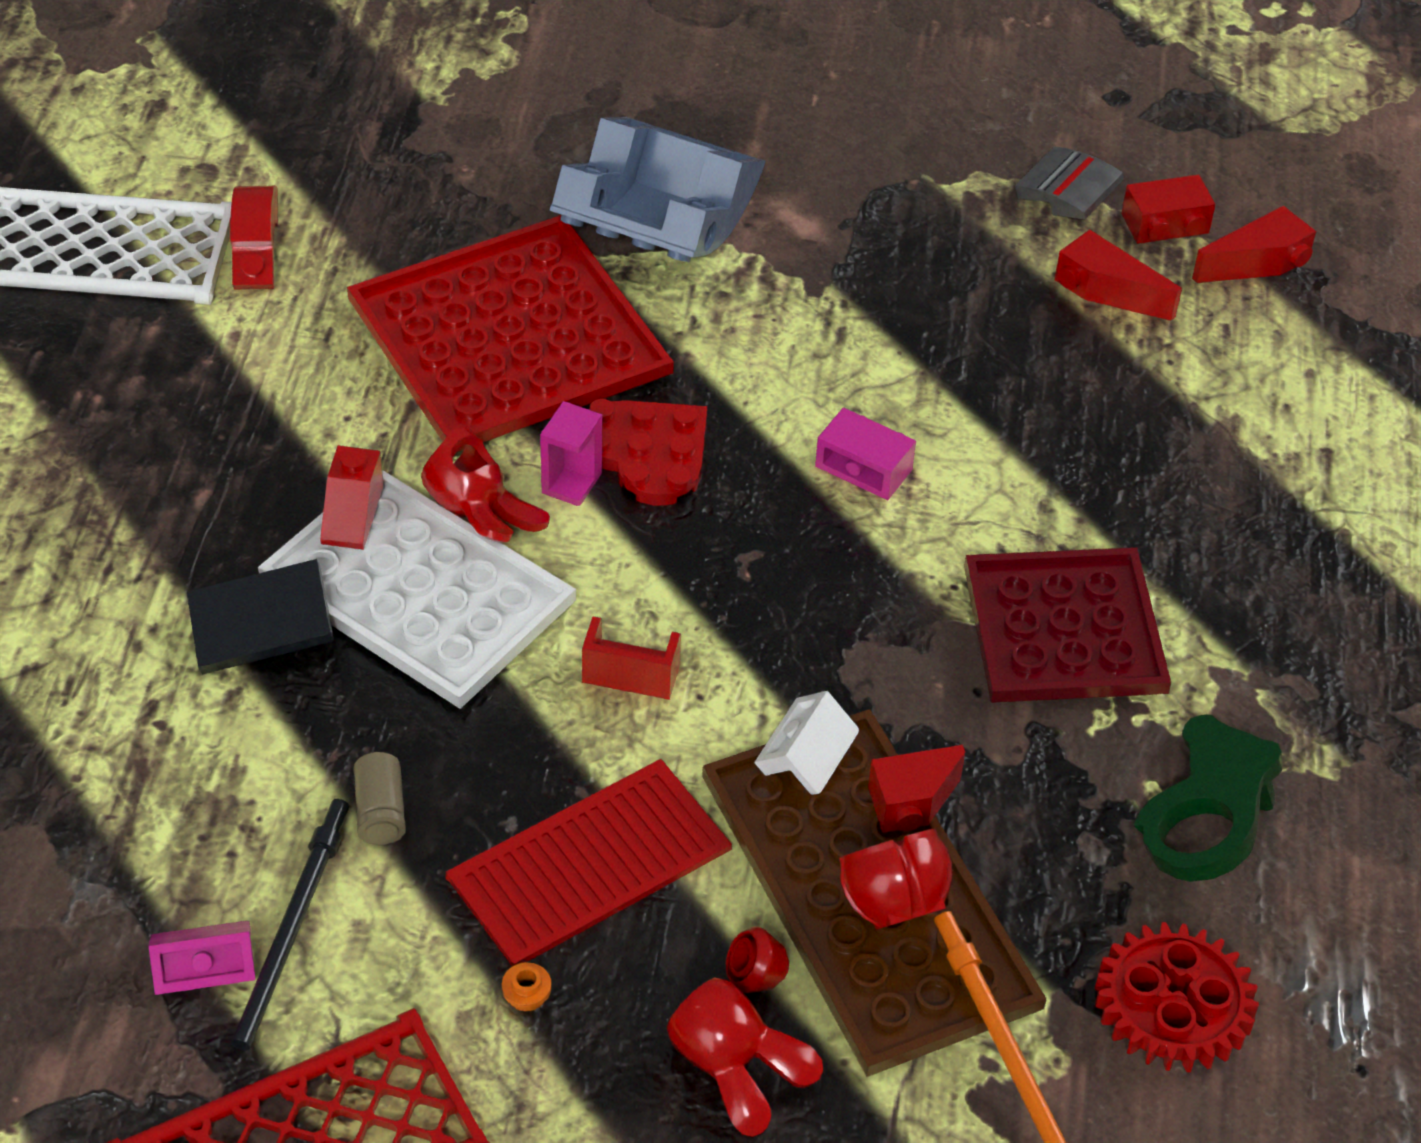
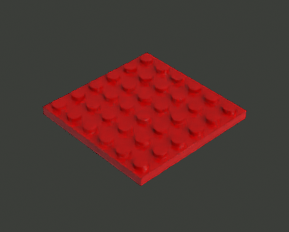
[347,215,674,452]

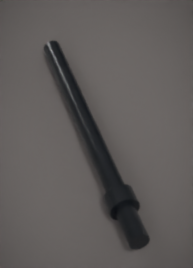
[231,799,350,1051]

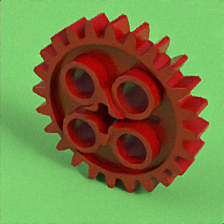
[1095,922,1259,1072]

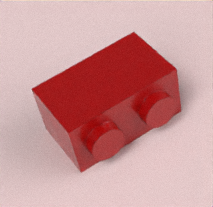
[1121,174,1216,244]

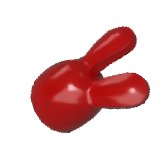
[421,427,550,542]
[667,977,823,1137]

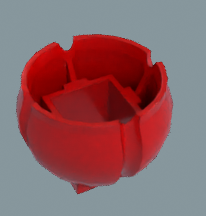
[839,828,952,930]

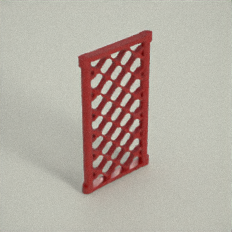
[105,1008,490,1143]

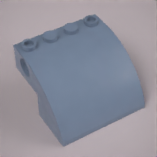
[550,117,765,262]

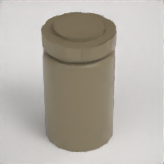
[354,752,406,845]

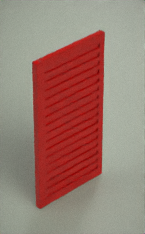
[445,759,732,967]

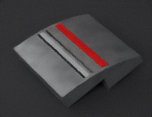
[1015,146,1124,219]

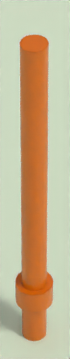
[934,911,1067,1143]

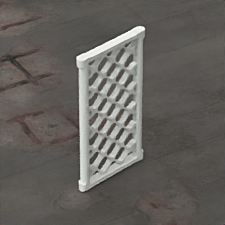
[0,187,232,305]

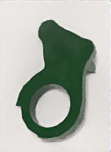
[1133,714,1282,882]

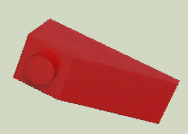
[1192,205,1316,283]
[1055,229,1182,321]

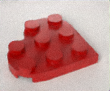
[590,399,707,506]

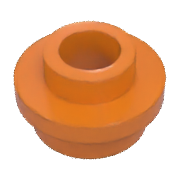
[502,963,552,1011]

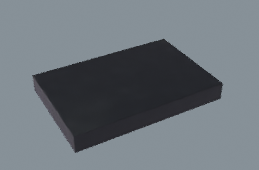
[187,559,334,675]

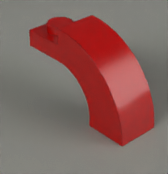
[230,185,278,290]

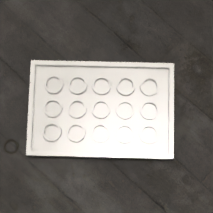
[258,470,576,709]

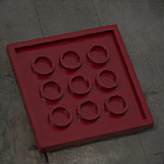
[964,547,1171,703]

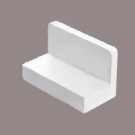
[754,690,859,795]

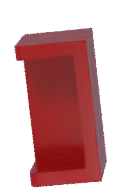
[582,616,681,700]

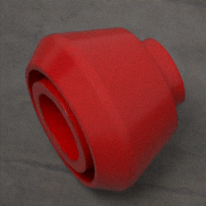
[726,926,789,994]

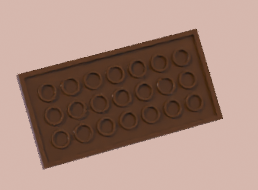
[702,709,1047,1077]

